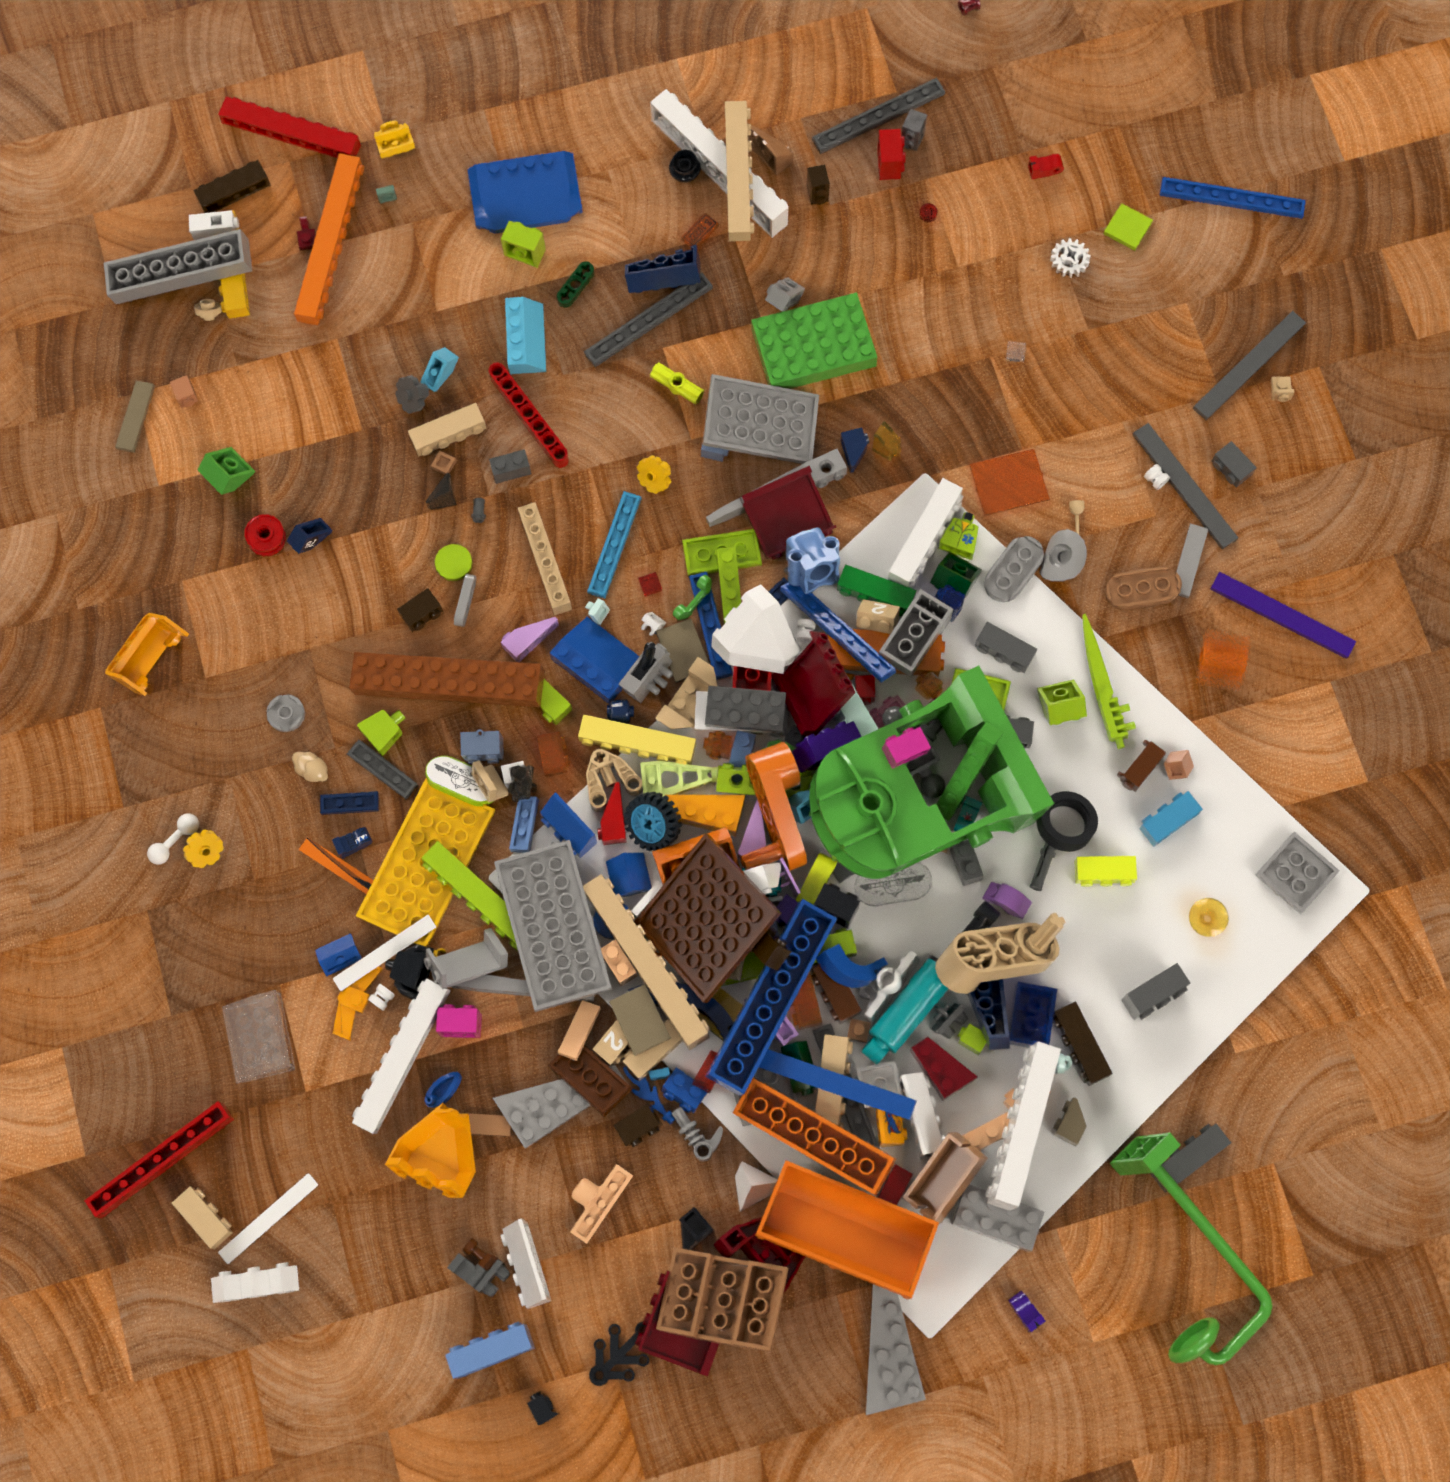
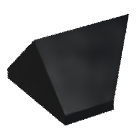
[679,1207,714,1250]

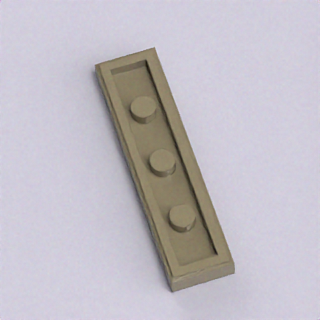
[115,380,155,453]

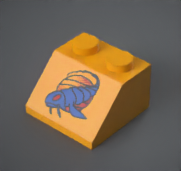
[875,1108,908,1148]

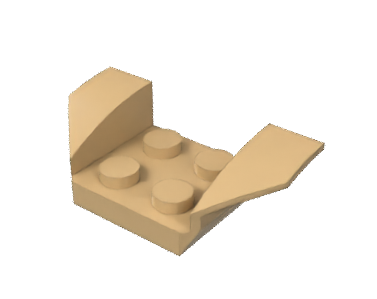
[655,657,718,729]

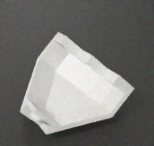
[711,585,800,674]

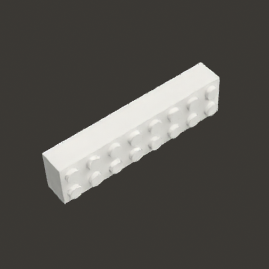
[986,1042,1061,1211]

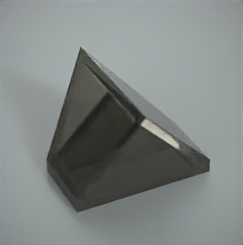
[425,472,457,510]

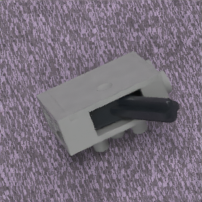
[619,642,673,704]

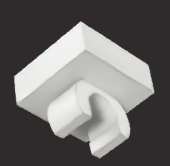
[641,612,667,636]

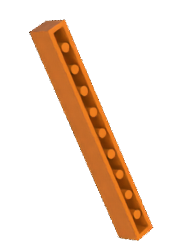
[294,154,364,325]

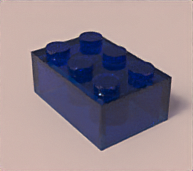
[1009,982,1057,1048]

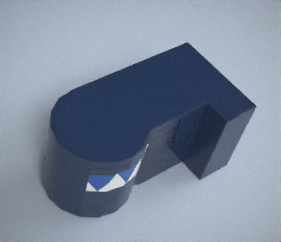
[332,827,373,859]

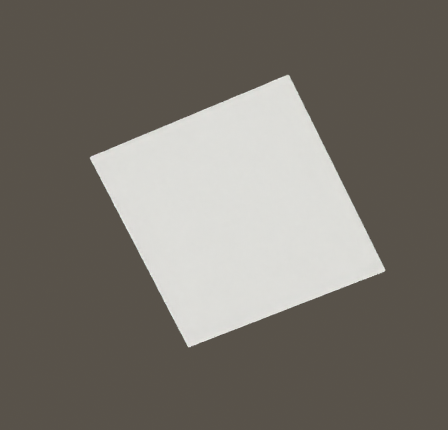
[489,474,1369,1338]

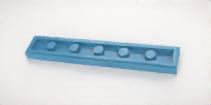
[587,491,641,599]

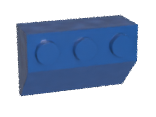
[540,792,597,858]

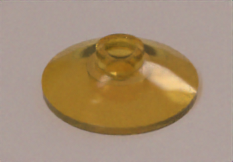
[1189,898,1229,937]

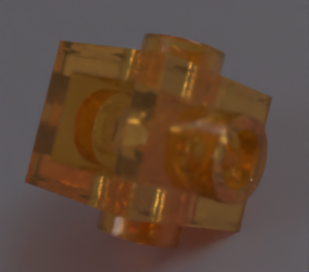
[703,731,732,760]

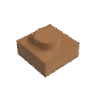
[431,450,456,476]
[847,1018,871,1043]

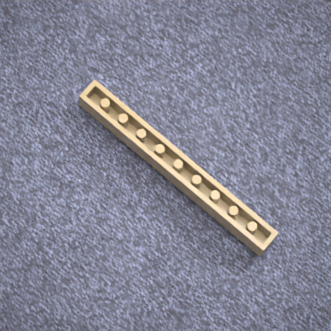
[583,874,710,1051]

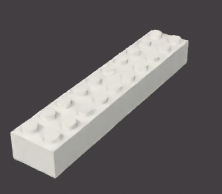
[650,89,788,238]

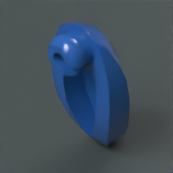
[424,1072,462,1108]

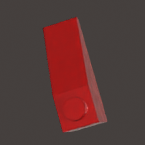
[597,782,627,845]

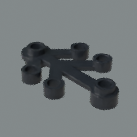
[589,1322,651,1386]

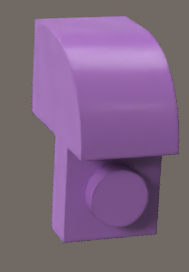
[982,881,1032,919]

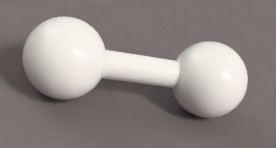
[147,813,199,865]

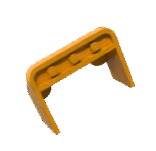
[105,613,189,696]

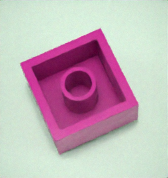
[436,1004,482,1038]

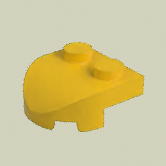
[374,121,415,159]

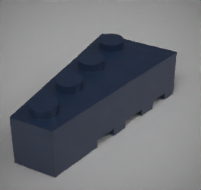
[625,244,701,293]
[967,979,1010,1050]

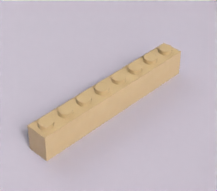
[725,101,754,241]

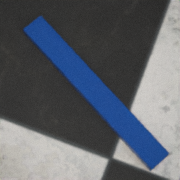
[1159,177,1306,219]
[780,582,896,683]
[759,1049,917,1120]

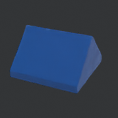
[606,853,652,898]

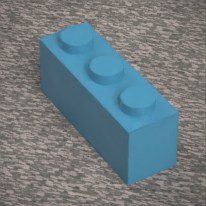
[1139,791,1203,847]

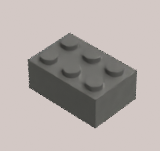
[1121,963,1191,1020]

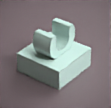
[585,599,610,625]

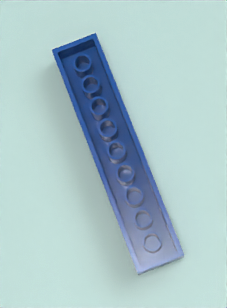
[705,899,837,1096]

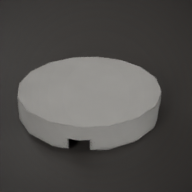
[266,694,305,732]

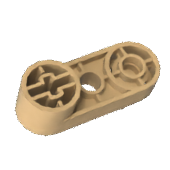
[935,913,1065,994]

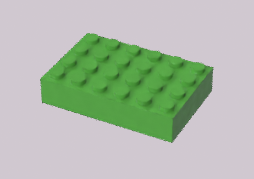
[751,292,877,389]

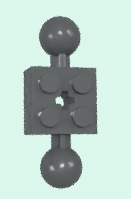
[882,706,945,798]

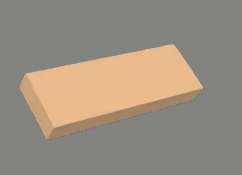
[558,1000,601,1061]

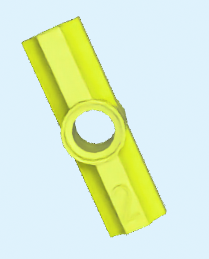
[650,362,705,405]

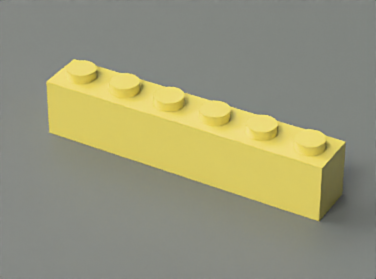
[578,715,696,765]

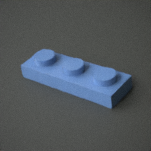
[509,796,539,853]

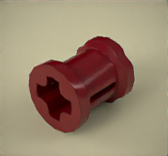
[958,0,981,16]

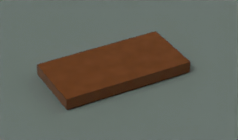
[548,1045,632,1117]

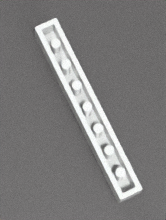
[352,978,451,1134]

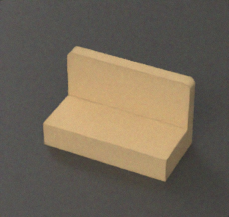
[471,760,509,803]

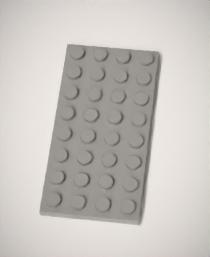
[494,840,612,1012]

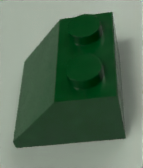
[930,552,982,601]

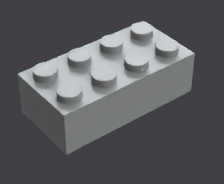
[952,1184,1044,1252]

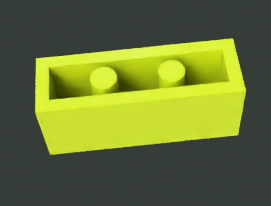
[1074,856,1137,887]

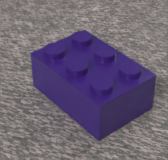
[792,721,861,773]

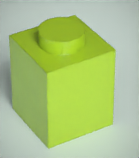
[957,1023,986,1055]

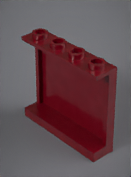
[739,466,837,560]
[772,631,856,736]
[635,1270,719,1377]

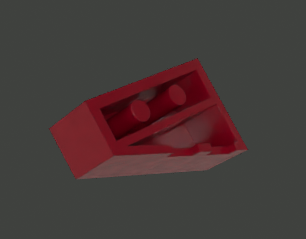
[910,1037,978,1101]

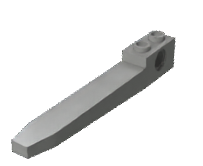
[706,449,847,527]
[437,974,595,1001]

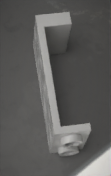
[424,928,508,989]

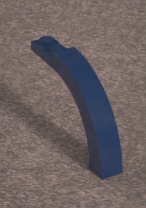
[628,982,734,1040]

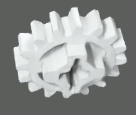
[1050,238,1091,278]

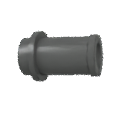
[471,498,486,523]

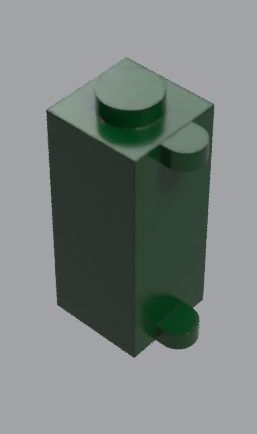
[780,1041,816,1096]

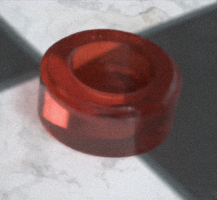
[919,203,938,222]

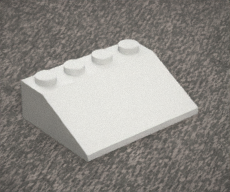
[501,1218,552,1309]

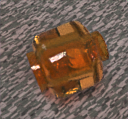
[915,672,944,700]

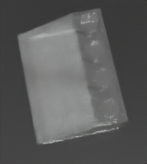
[222,990,295,1084]

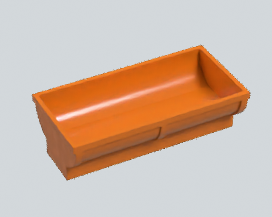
[755,1160,939,1300]

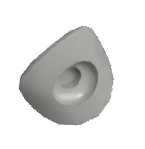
[1039,529,1087,581]

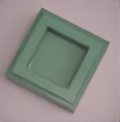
[376,185,397,203]

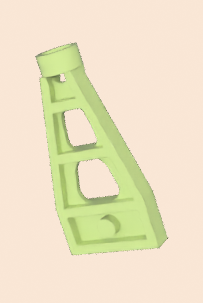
[640,761,718,797]

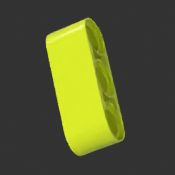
[795,852,838,905]

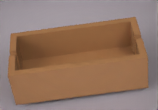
[903,1132,988,1223]

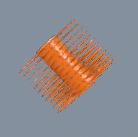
[1196,629,1251,692]

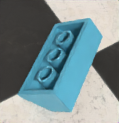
[505,297,546,374]

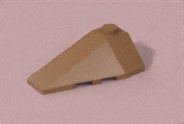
[747,123,794,176]

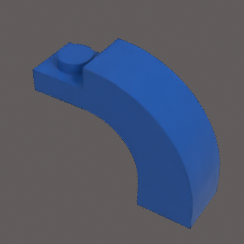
[816,944,888,988]

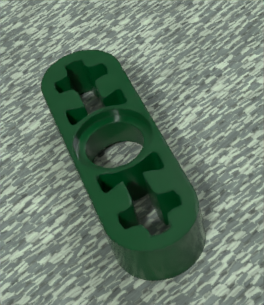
[557,261,594,308]

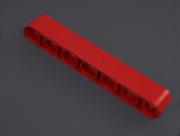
[489,362,569,468]

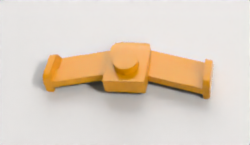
[332,966,383,1041]

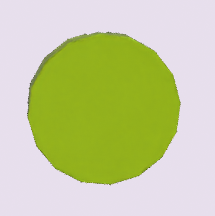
[435,544,473,581]

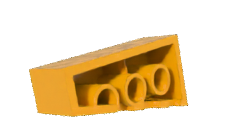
[665,795,745,837]

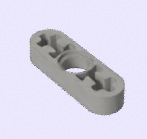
[454,574,476,627]

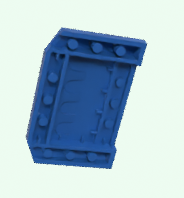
[467,151,583,234]

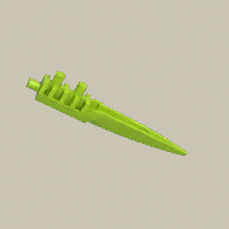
[1082,613,1136,749]

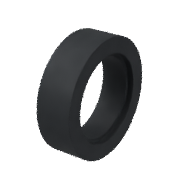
[1036,791,1098,852]

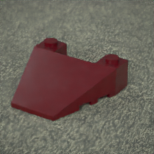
[713,1217,806,1294]

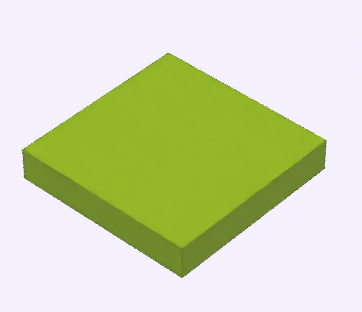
[1104,203,1153,251]

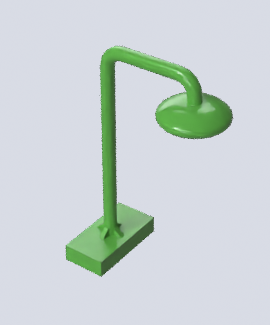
[1110,1133,1273,1365]

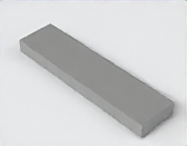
[1176,523,1208,598]

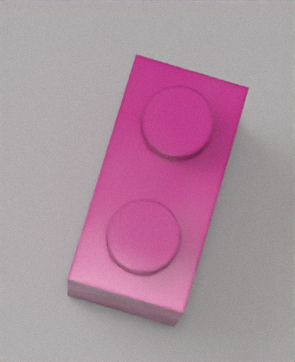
[882,727,931,769]

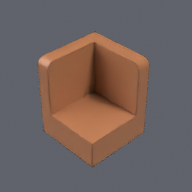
[1164,750,1194,780]

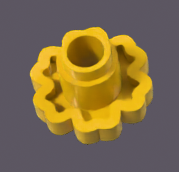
[637,455,671,494]
[183,829,224,868]

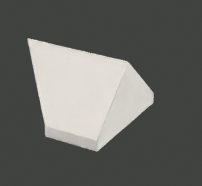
[735,1161,778,1212]

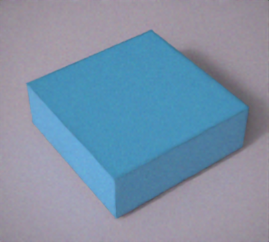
[649,1067,670,1081]

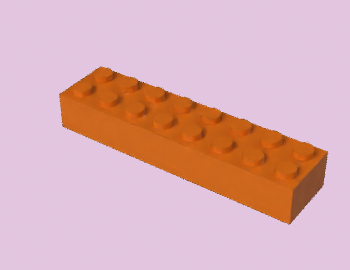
[733,1078,896,1195]

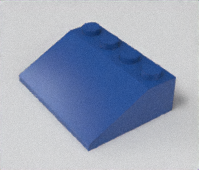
[550,616,639,705]

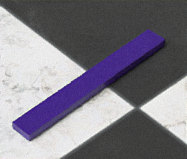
[1210,572,1356,659]

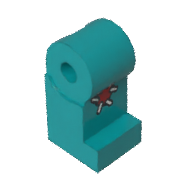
[953,796,983,832]

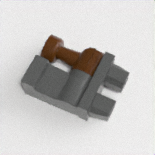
[447,1238,511,1297]

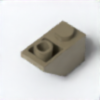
[1053,1097,1087,1146]

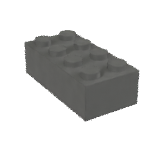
[705,685,786,733]

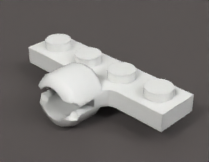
[865,950,920,1024]

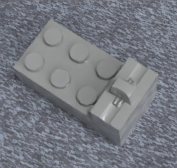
[879,589,953,677]

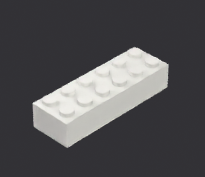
[888,478,964,589]

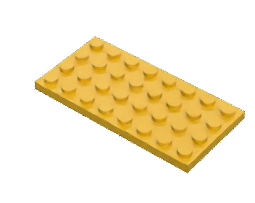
[356,778,495,947]

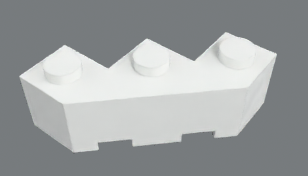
[211,1262,299,1303]

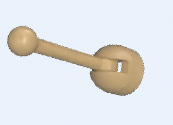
[1069,500,1084,534]

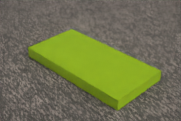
[682,529,762,577]

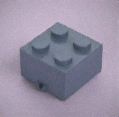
[460,729,504,764]

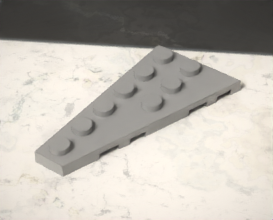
[493,1065,626,1149]
[866,1284,926,1415]

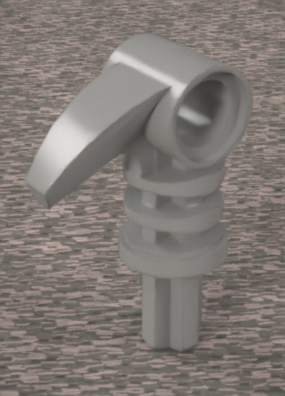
[672,1107,723,1162]

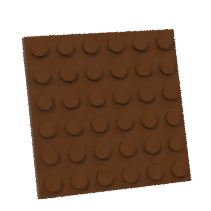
[634,834,782,1003]

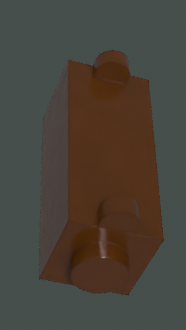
[1117,740,1166,792]

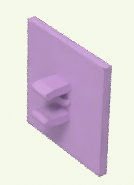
[777,857,801,896]

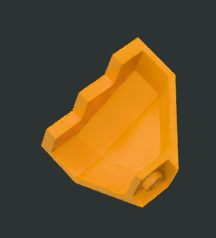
[385,1103,476,1198]

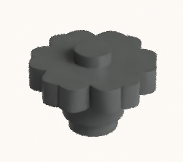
[396,375,429,413]

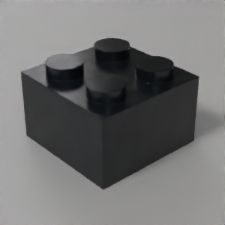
[814,883,860,929]

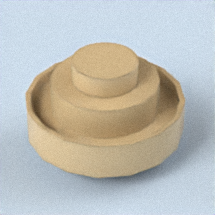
[194,299,222,321]

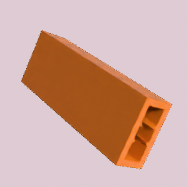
[827,629,945,677]

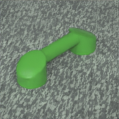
[673,575,712,620]

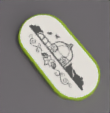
[425,756,494,806]

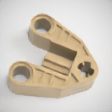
[586,749,643,812]

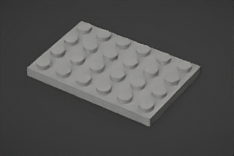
[702,374,819,464]

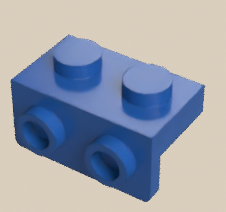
[661,1067,709,1114]

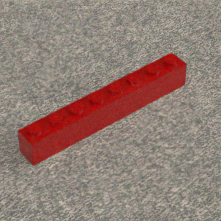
[218,96,361,158]
[84,1101,235,1219]

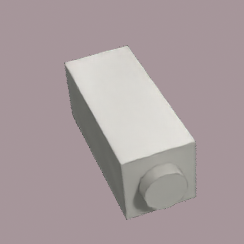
[189,210,239,240]

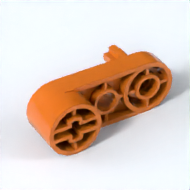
[740,741,807,871]

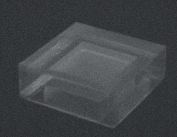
[1006,341,1026,362]

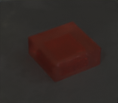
[638,572,662,597]

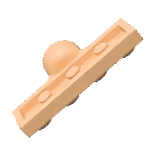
[570,1164,633,1244]

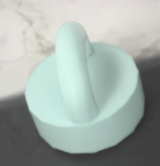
[1055,1053,1072,1074]

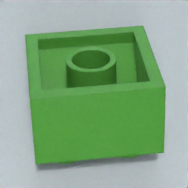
[197,447,255,495]

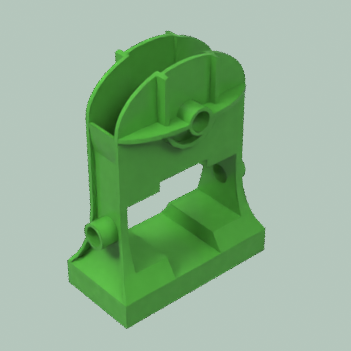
[809,665,1054,879]

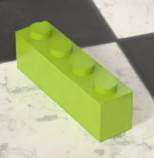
[717,547,741,624]

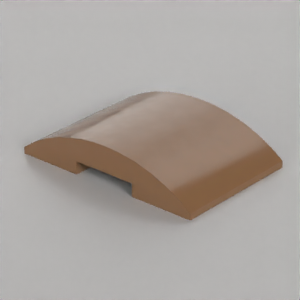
[656,1247,789,1352]

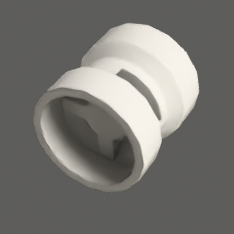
[1144,464,1170,490]
[796,619,816,643]
[368,984,395,1011]

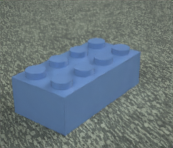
[445,1322,535,1379]

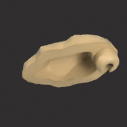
[292,752,328,782]

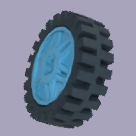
[624,792,682,851]

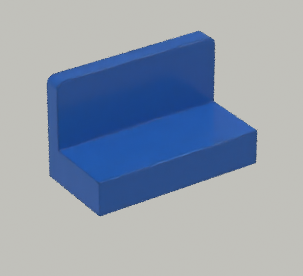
[315,934,362,977]

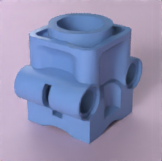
[786,527,840,594]

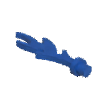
[623,1067,675,1124]

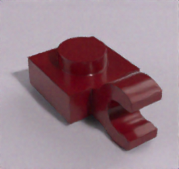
[297,216,316,251]

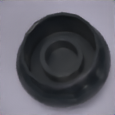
[669,149,701,183]

